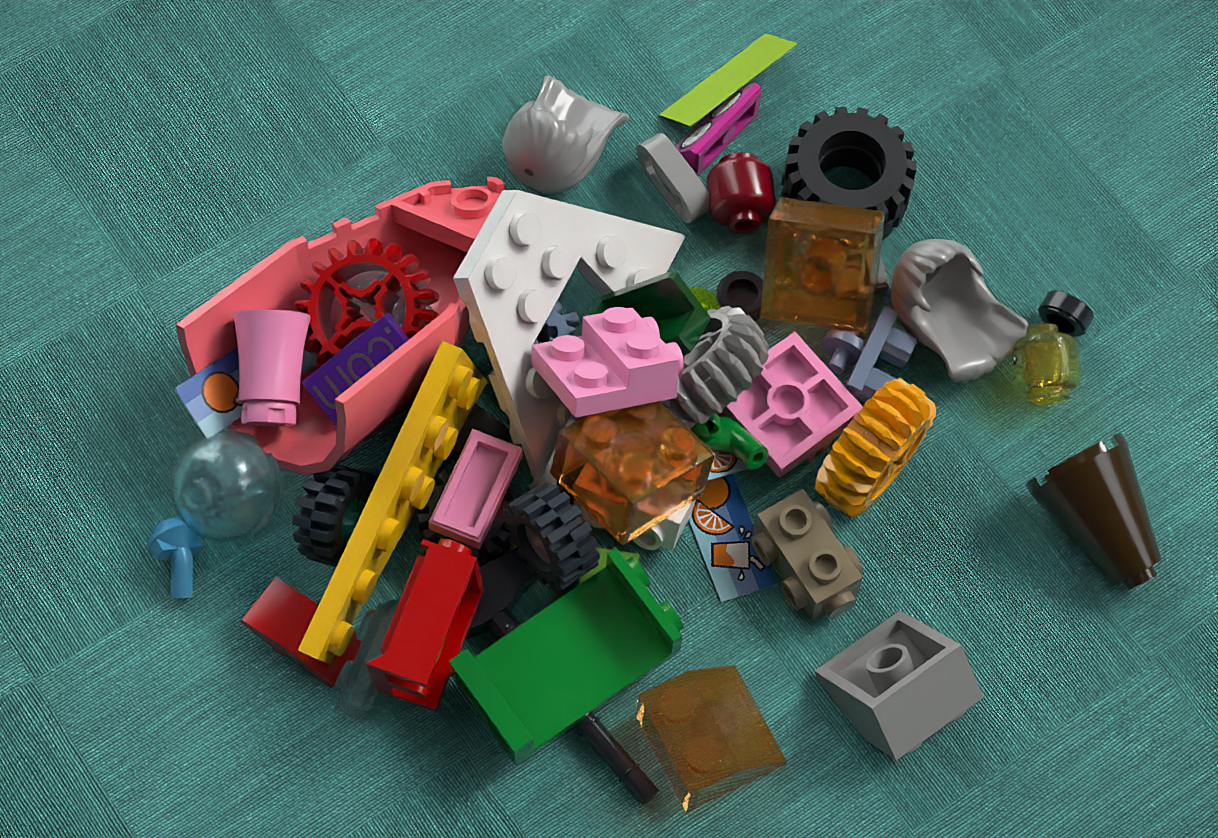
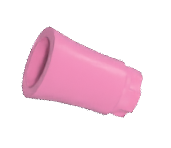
[233,310,311,427]

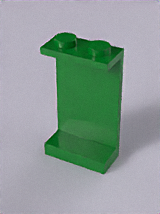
[449,547,684,766]

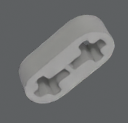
[636,133,710,223]

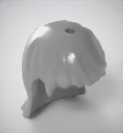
[502,75,629,194]
[891,239,1028,384]

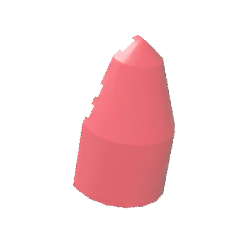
[176,177,505,475]

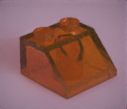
[635,665,787,813]

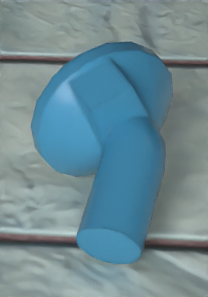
[146,517,203,598]

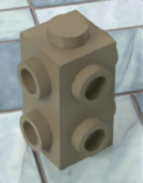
[751,489,863,622]

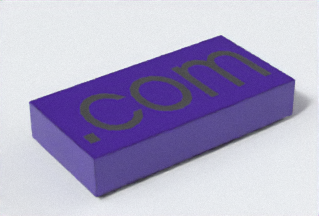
[301,314,409,425]

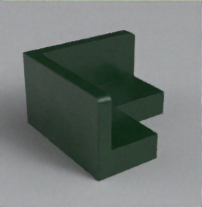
[573,271,712,355]

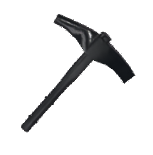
[465,547,659,805]

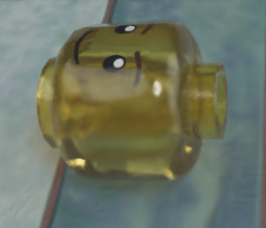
[1010,324,1081,405]

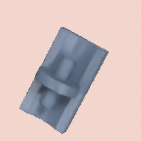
[823,306,918,404]

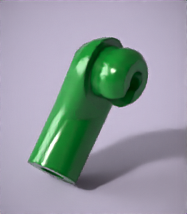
[692,413,769,470]

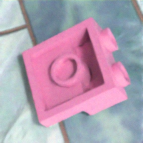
[531,307,684,418]

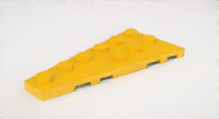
[298,341,487,664]

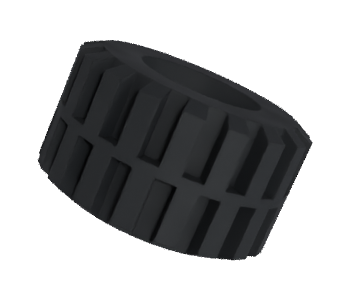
[781,106,917,247]

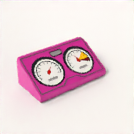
[675,83,762,176]

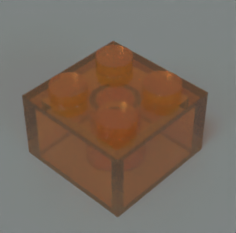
[760,197,885,333]
[550,401,715,545]

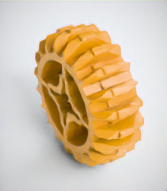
[815,378,936,517]

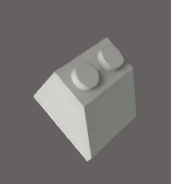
[814,610,984,761]

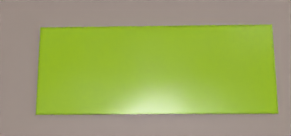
[659,33,798,127]

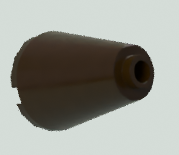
[1025,432,1162,591]

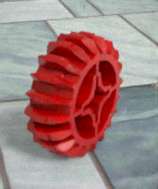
[294,238,440,367]

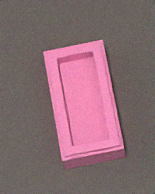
[429,429,523,549]

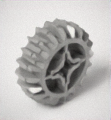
[637,306,769,433]

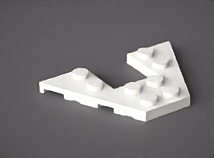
[453,190,685,490]

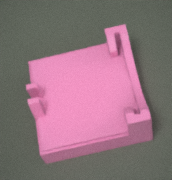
[717,331,863,478]

